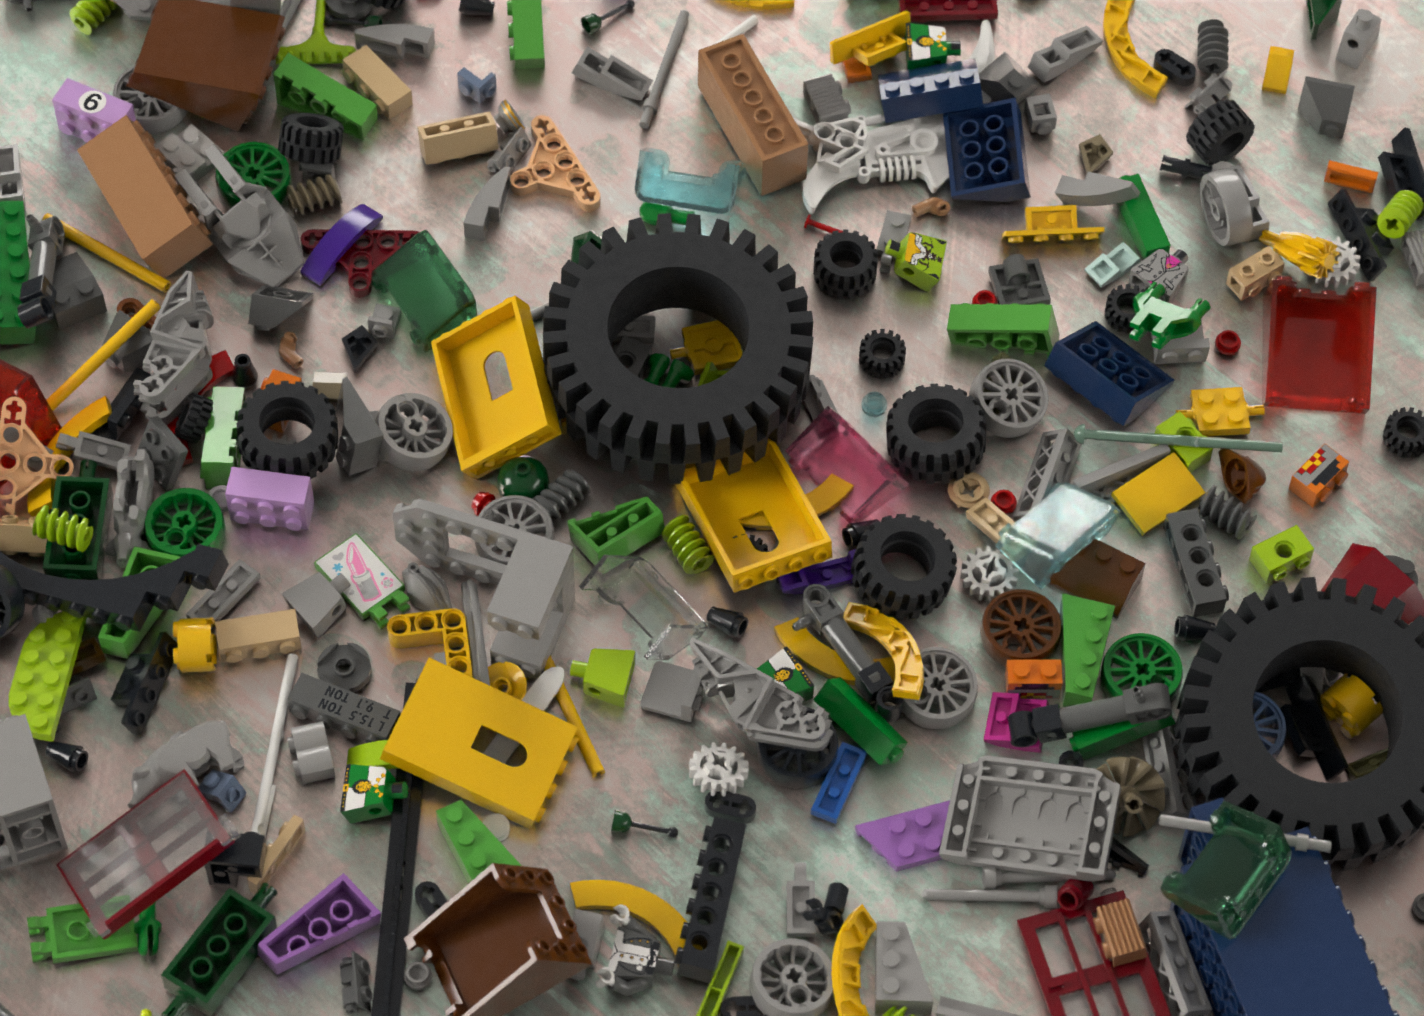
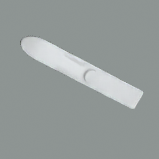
[483,667,565,764]

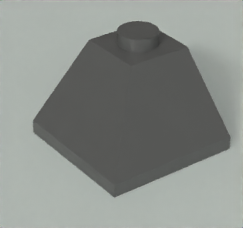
[979,52,1040,104]
[1298,76,1355,139]
[248,285,314,331]
[102,310,159,372]

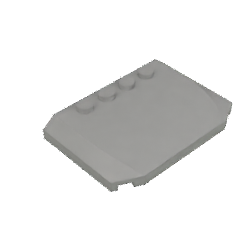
[939,756,1122,882]

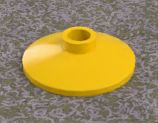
[488,662,527,701]

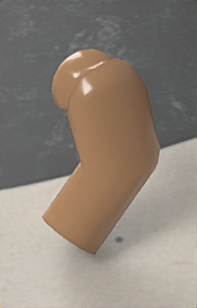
[912,197,950,217]
[279,331,304,369]

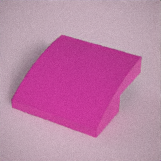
[984,692,1049,753]

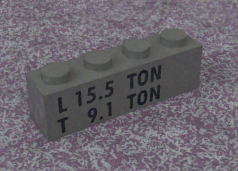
[287,673,401,743]

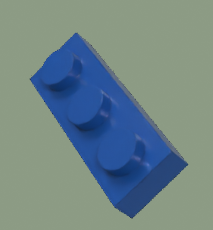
[811,742,867,824]

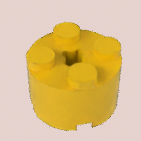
[173,617,217,673]
[1320,673,1383,739]

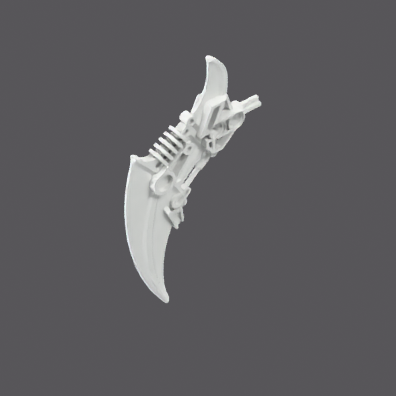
[793,20,995,214]

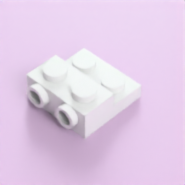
[155,124,226,181]

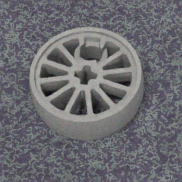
[113,66,187,135]
[1200,168,1253,246]
[969,359,1049,438]
[375,393,453,471]
[475,495,554,565]
[902,647,978,730]
[750,939,834,1016]

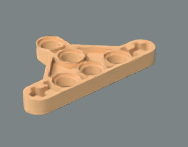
[510,115,601,212]
[0,396,74,515]

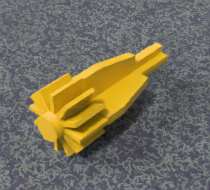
[1259,230,1340,279]

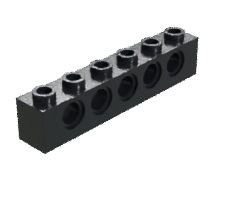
[674,816,747,983]

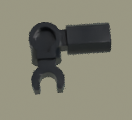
[802,882,849,935]

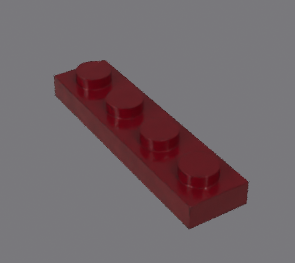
[899,0,998,22]

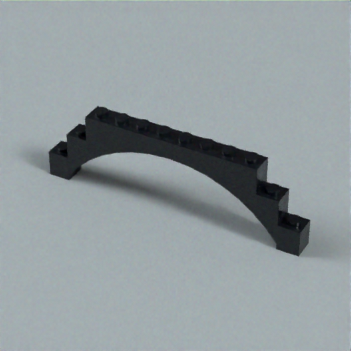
[0,544,229,632]

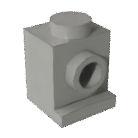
[1024,94,1057,135]

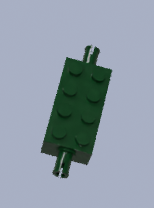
[43,460,113,580]
[161,882,278,1016]

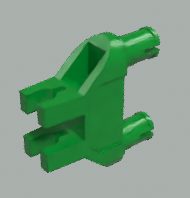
[1129,282,1211,350]

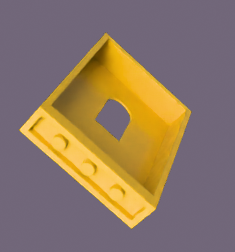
[431,295,562,480]
[675,438,833,593]
[380,657,579,829]

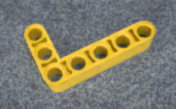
[387,608,473,678]

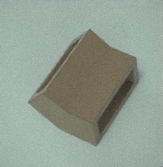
[312,372,347,403]

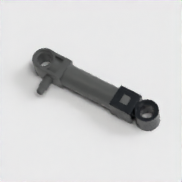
[18,214,65,329]
[792,584,904,722]
[1008,683,1172,747]

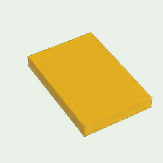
[1111,452,1206,536]

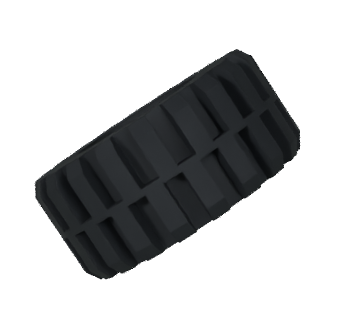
[236,381,338,479]
[886,383,986,484]
[851,514,957,620]

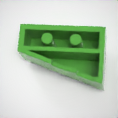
[567,496,665,572]

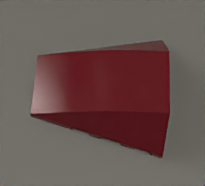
[1321,543,1424,625]

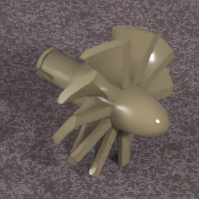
[1097,756,1165,837]

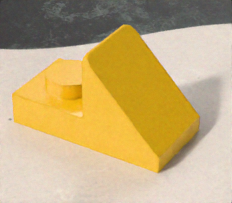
[1261,45,1295,94]

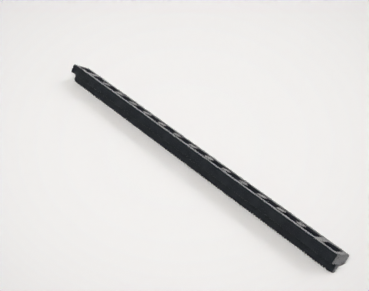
[371,679,424,1016]

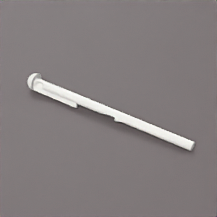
[251,653,298,840]

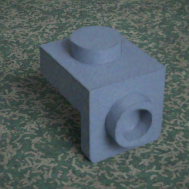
[457,67,497,103]
[198,769,246,813]

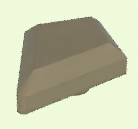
[1079,134,1113,175]

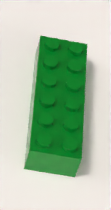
[0,201,36,345]

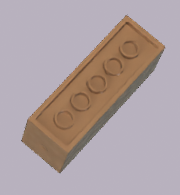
[698,34,808,196]
[77,115,213,278]

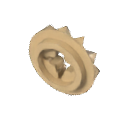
[947,472,990,510]

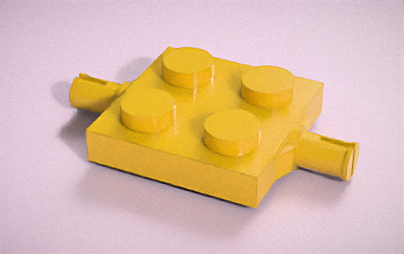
[669,320,743,375]
[1175,387,1265,437]

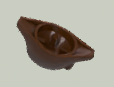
[1218,449,1266,504]

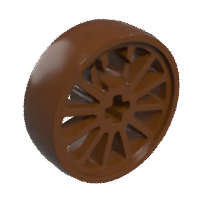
[980,589,1062,667]

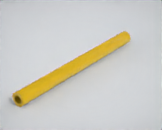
[42,213,171,293]
[40,299,161,415]
[544,655,605,778]

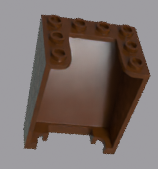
[126,0,286,132]
[404,863,592,1016]

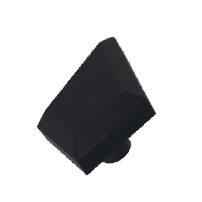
[342,325,378,372]

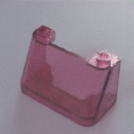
[785,406,909,523]

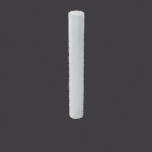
[714,15,759,44]

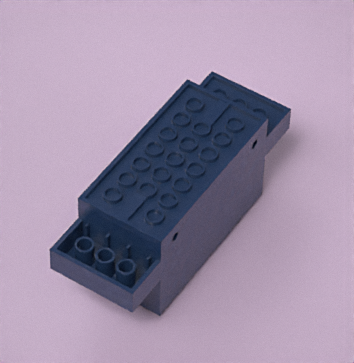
[1169,798,1399,1016]

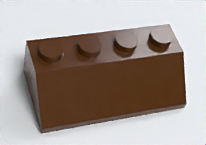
[1023,516,1146,619]

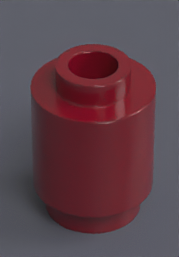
[1057,879,1094,910]

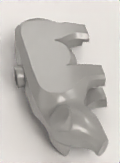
[105,448,154,568]
[127,720,244,808]

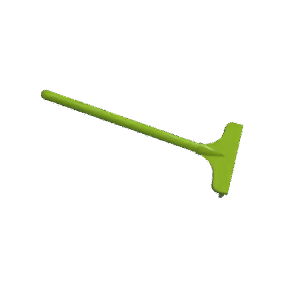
[275,0,356,64]

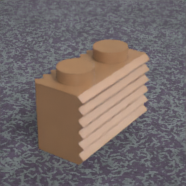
[1093,898,1147,967]

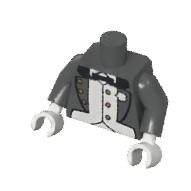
[595,905,675,996]

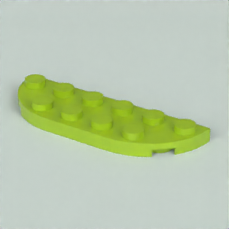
[8,611,87,742]

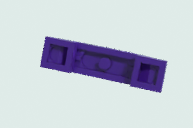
[300,204,383,286]
[777,549,856,595]

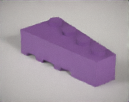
[258,873,381,975]

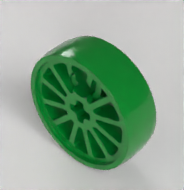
[215,142,292,209]
[144,488,226,557]
[1100,633,1183,703]

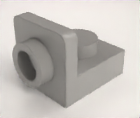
[367,303,402,339]

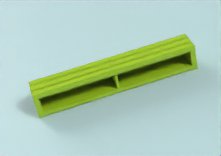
[696,940,744,1016]

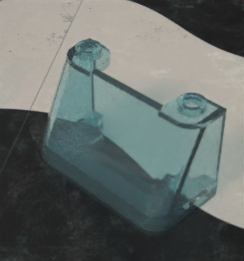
[635,147,745,214]
[995,482,1121,590]

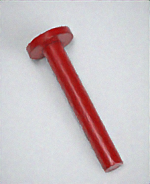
[804,214,843,233]

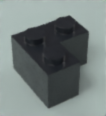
[204,829,267,887]

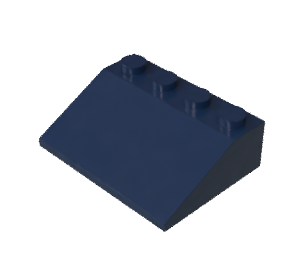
[878,58,984,123]
[943,98,1031,202]
[1044,321,1175,426]

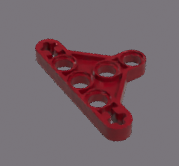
[300,229,425,298]

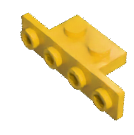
[830,11,911,66]
[1002,205,1105,243]

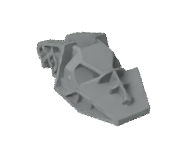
[175,144,304,287]
[133,271,214,425]
[689,637,834,751]

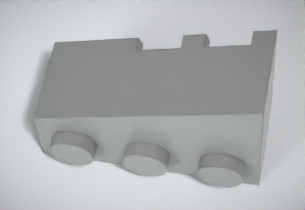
[875,921,933,1015]

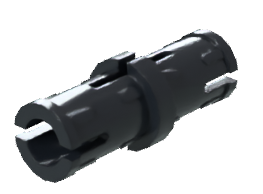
[1160,155,1212,180]

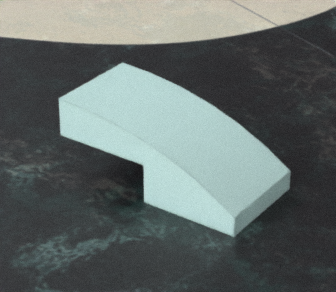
[1084,242,1141,288]

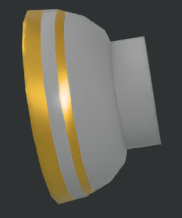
[494,99,526,133]

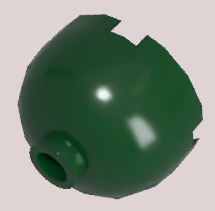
[497,455,550,499]

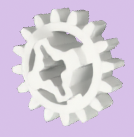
[1308,236,1360,288]
[960,546,1019,602]
[689,742,748,797]

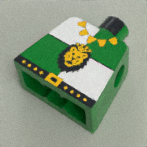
[905,23,961,70]
[757,647,814,702]
[340,764,408,824]

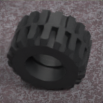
[1186,99,1255,166]
[278,113,344,164]
[813,229,878,299]

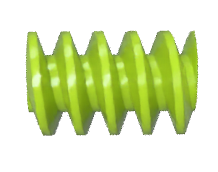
[69,0,117,35]
[1377,190,1423,239]
[32,505,93,552]
[662,515,715,575]

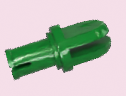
[639,200,695,226]
[134,902,162,957]

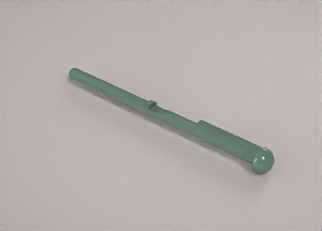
[1074,424,1283,453]

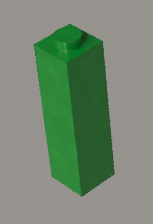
[1117,174,1171,261]
[813,677,908,765]
[1069,714,1176,761]

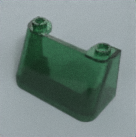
[371,229,477,352]
[1160,801,1291,939]

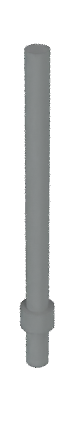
[639,10,689,129]
[1159,814,1331,853]

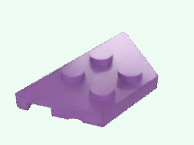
[855,800,950,872]

